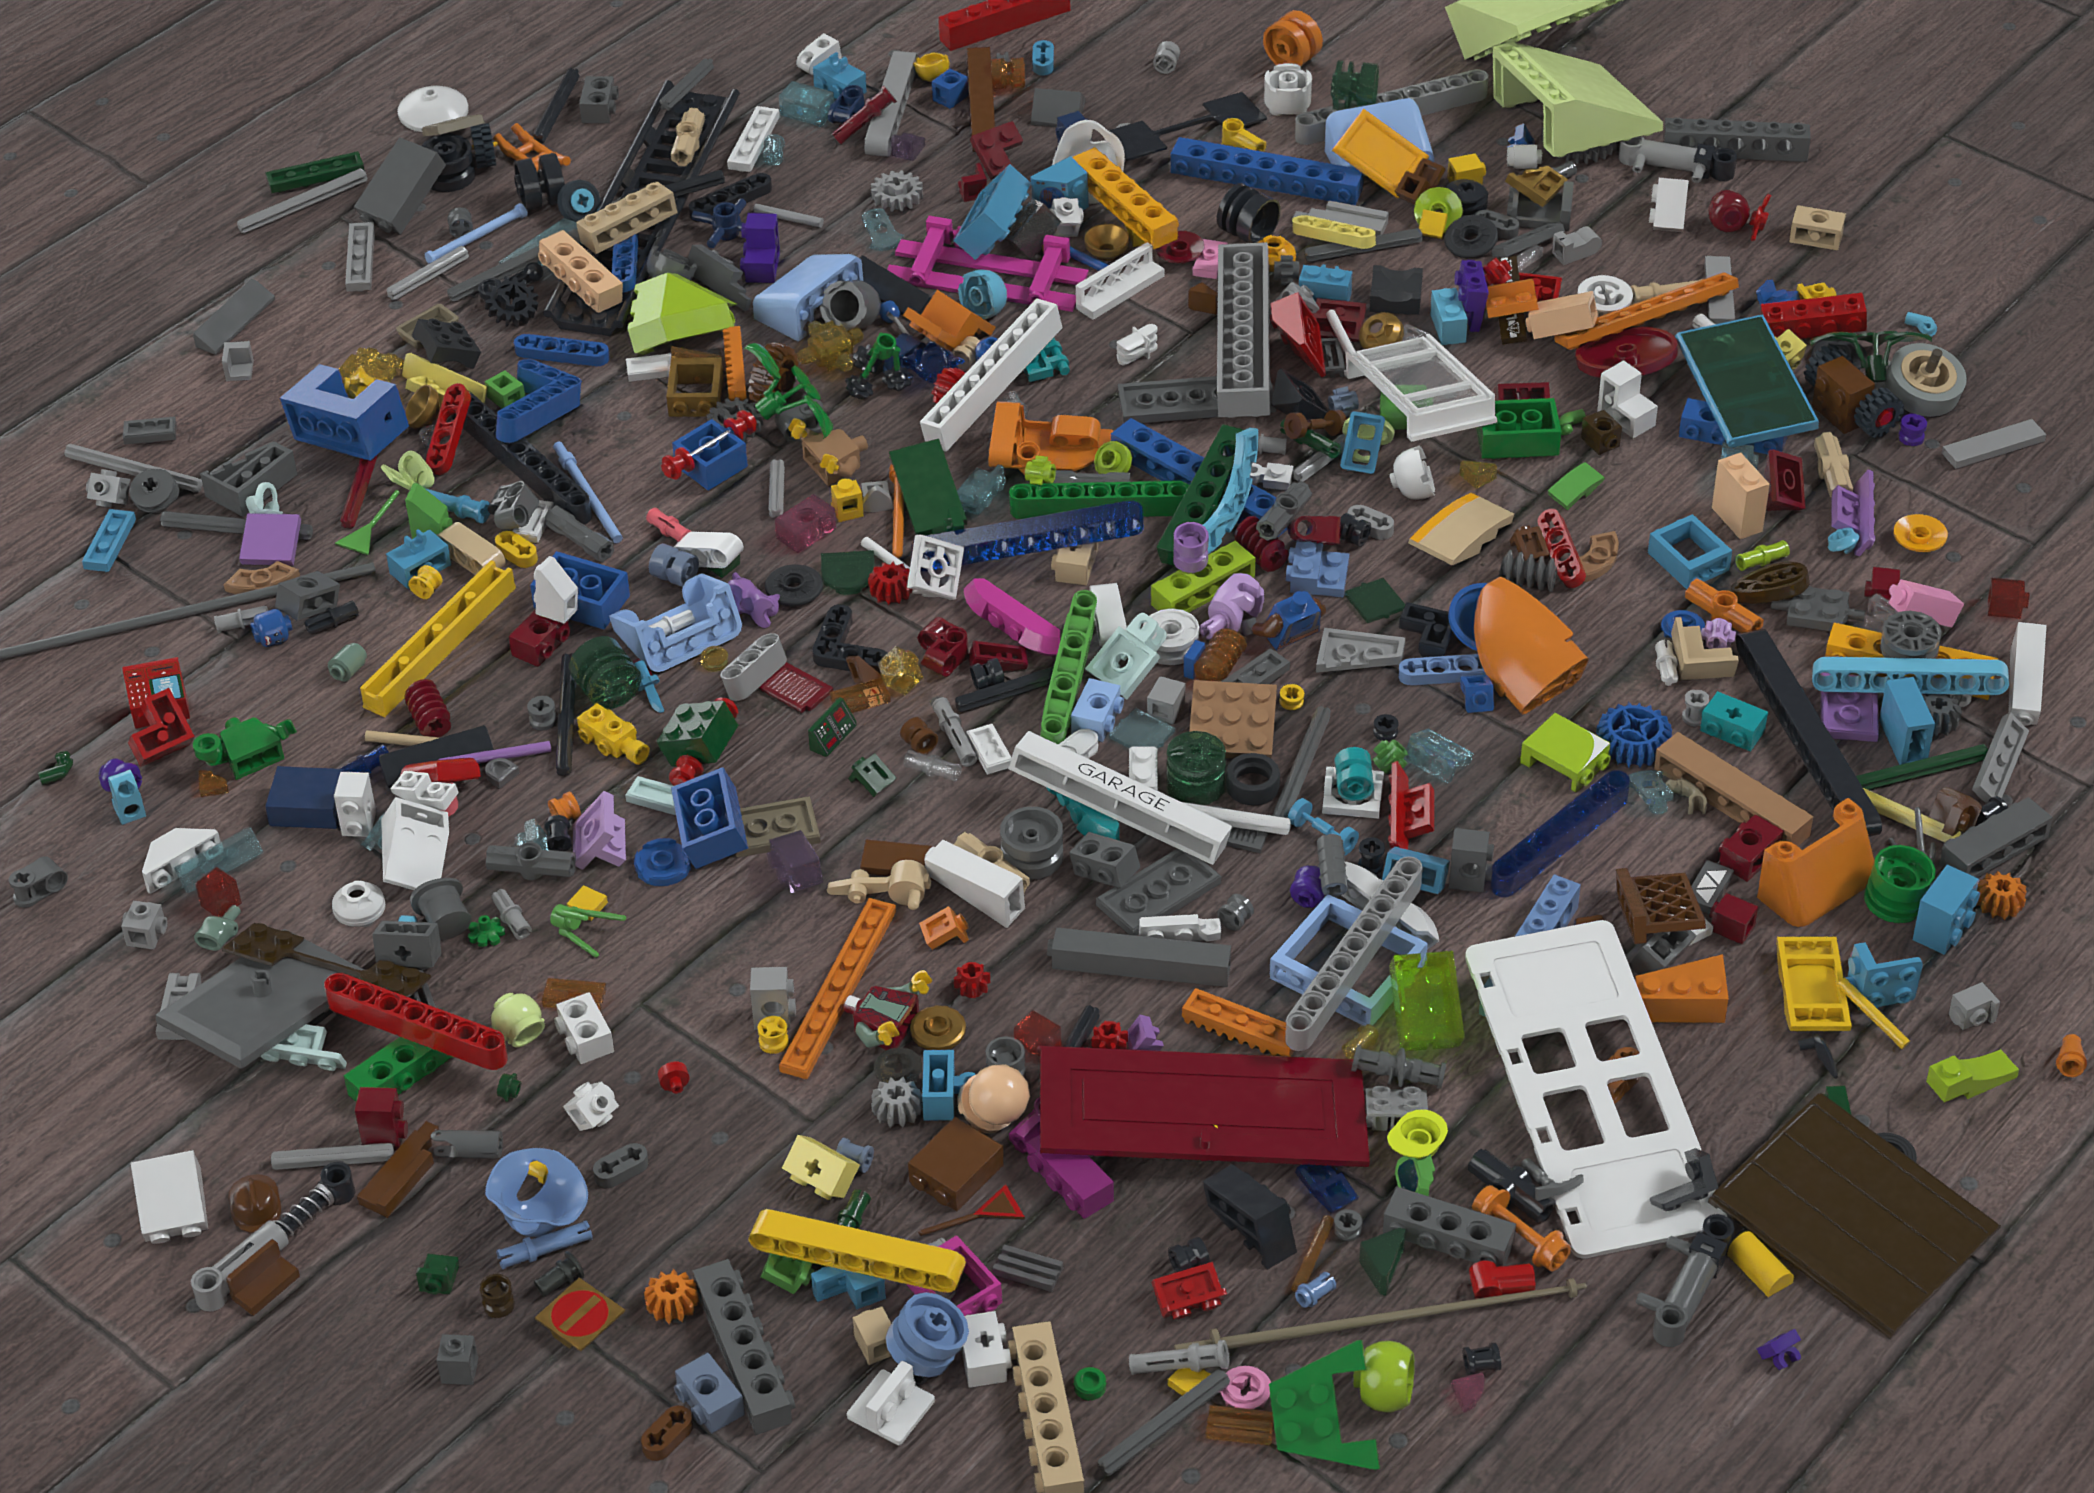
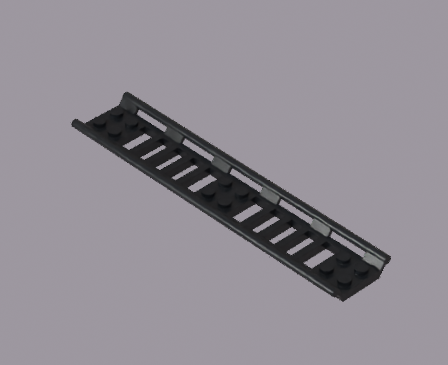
[543,80,740,336]

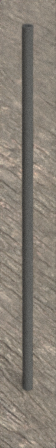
[0,562,376,660]

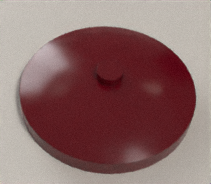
[1575,327,1678,378]

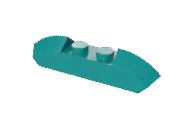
[1045,786,1120,841]

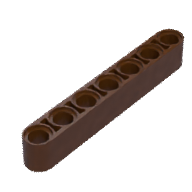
[967,47,995,152]

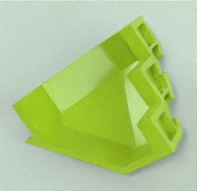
[628,273,736,355]

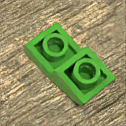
[1548,462,1605,510]

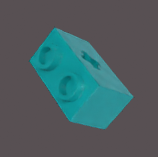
[1700,691,1768,752]

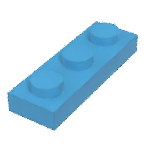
[82,509,136,572]

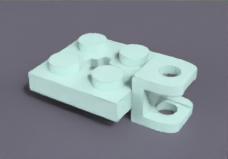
[1085,613,1167,700]

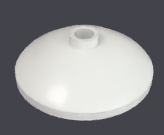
[398,86,468,132]

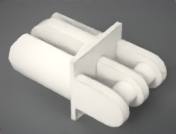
[1117,324,1157,365]

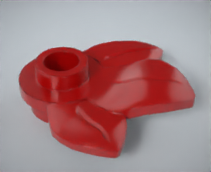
[1749,194,1771,241]

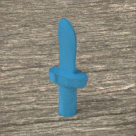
[634,660,664,713]

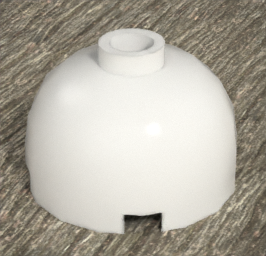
[1390,445,1435,500]

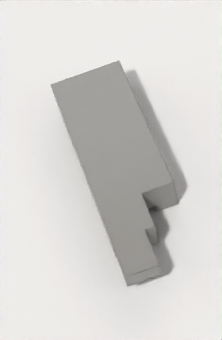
[1293,201,1389,235]

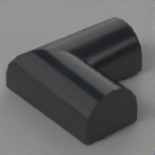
[1399,602,1453,658]

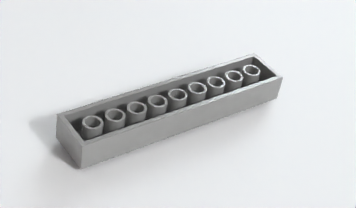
[1217,242,1270,418]

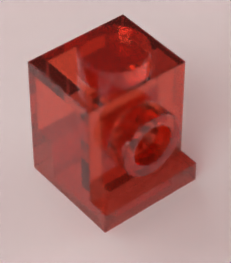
[1014,1010,1062,1057]

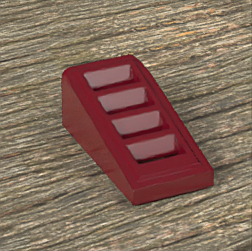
[969,641,1028,671]

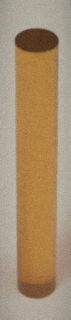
[1291,1215,1334,1292]

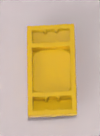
[1776,937,1851,1031]

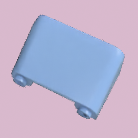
[1325,98,1434,177]
[753,254,863,342]
[609,573,742,672]

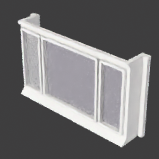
[1344,334,1497,442]

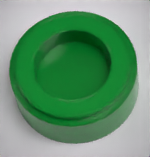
[1074,1367,1106,1400]

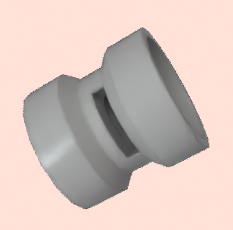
[1153,41,1180,74]

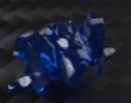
[902,341,965,384]

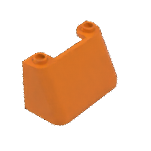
[1757,798,1874,927]

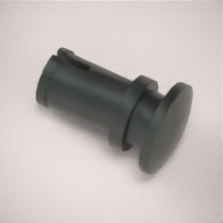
[534,1251,585,1297]

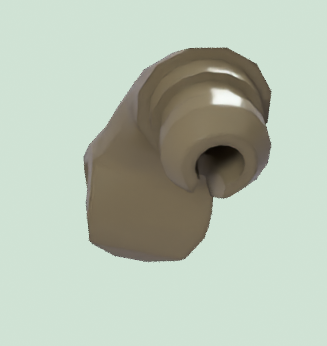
[1666,777,1707,814]

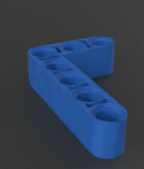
[496,359,582,443]

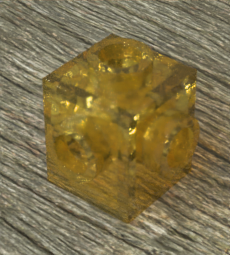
[878,646,923,696]

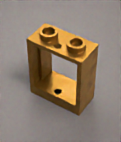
[666,358,724,417]

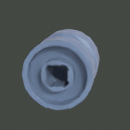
[649,543,699,587]

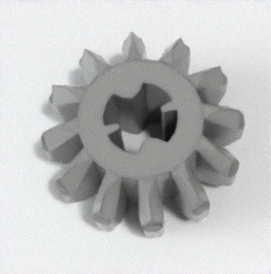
[871,1077,922,1128]

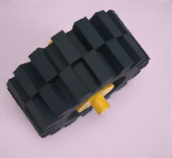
[470,123,498,169]

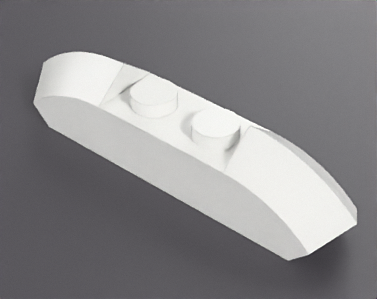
[1342,862,1439,950]

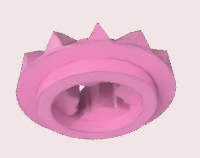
[1220,1366,1271,1413]

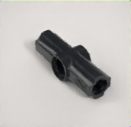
[1467,1149,1556,1223]

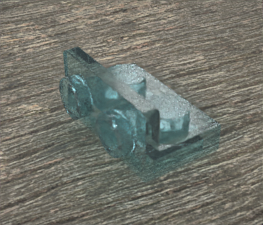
[957,464,1006,515]
[1404,728,1474,783]

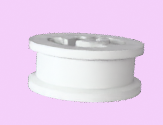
[1577,275,1633,317]

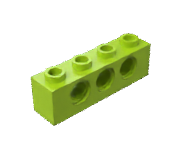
[1151,541,1255,613]

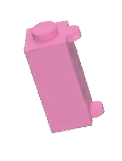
[1889,579,1964,627]

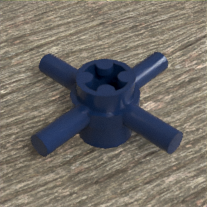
[692,199,747,248]

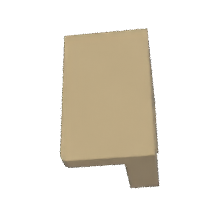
[1671,617,1739,680]

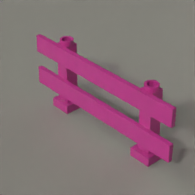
[887,216,1089,312]

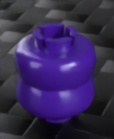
[99,758,142,792]
[1290,865,1325,908]

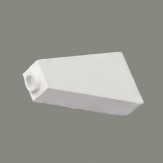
[2009,622,2046,726]
[924,840,1025,928]

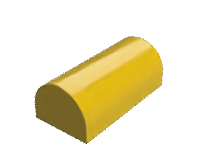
[1727,1231,1794,1297]

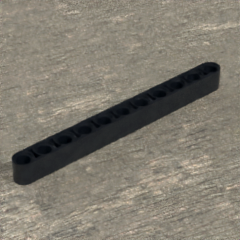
[1736,629,1882,837]

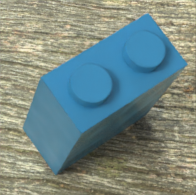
[1879,677,1935,765]

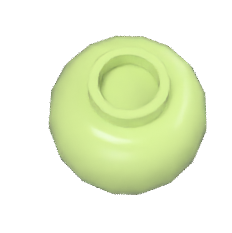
[491,993,545,1047]

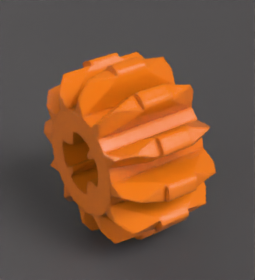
[1976,870,2026,920]
[644,1269,699,1324]

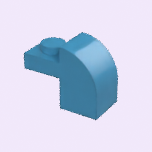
[811,1267,886,1309]

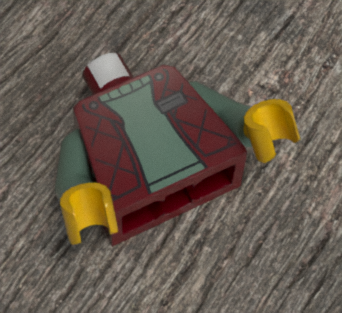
[844,970,933,1054]

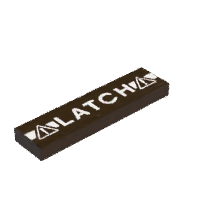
[1492,256,1527,345]

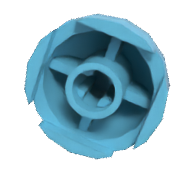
[958,269,1007,320]

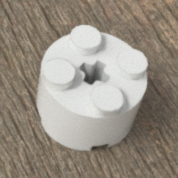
[1264,64,1312,116]

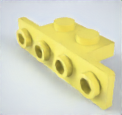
[402,353,487,407]

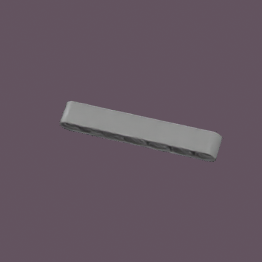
[865,51,918,157]

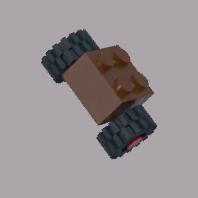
[1804,344,1904,438]

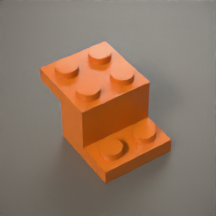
[903,290,996,352]

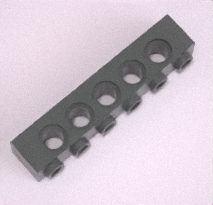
[1663,117,1811,162]
[692,1259,795,1435]

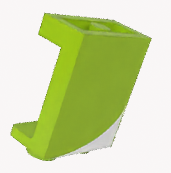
[1520,713,1611,792]

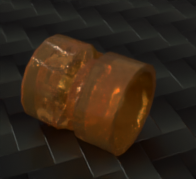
[991,57,1025,90]

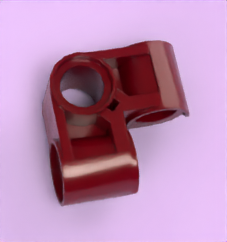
[1288,516,1341,545]
[917,617,969,677]

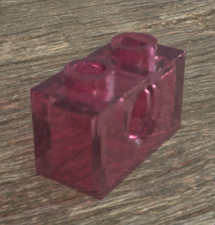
[775,494,837,553]

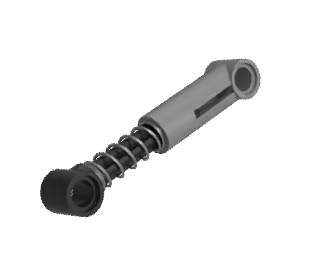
[191,1162,356,1312]

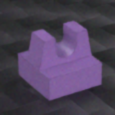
[1127,1015,1164,1051]

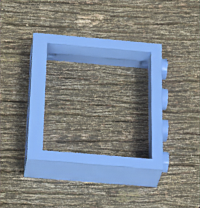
[1270,894,1428,1029]

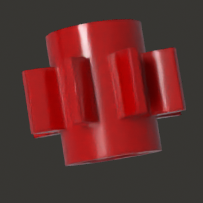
[1483,257,1512,286]
[954,962,991,998]
[1091,1021,1128,1049]

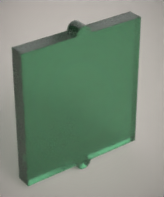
[1344,578,1405,624]

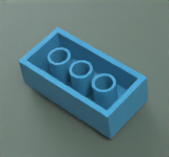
[954,164,1031,260]

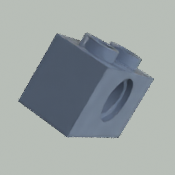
[674,1353,745,1434]

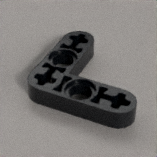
[812,604,890,675]

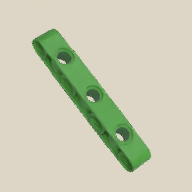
[1040,590,1097,744]

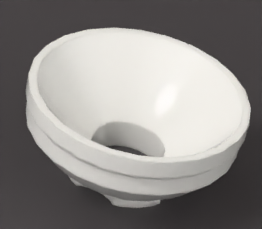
[332,881,386,926]

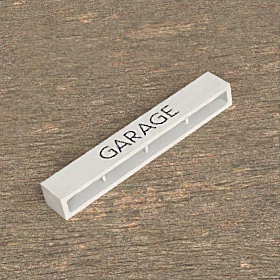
[1008,731,1232,865]

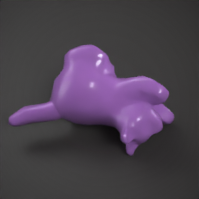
[728,572,780,628]

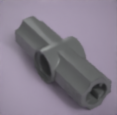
[1256,481,1312,541]
[486,842,576,880]

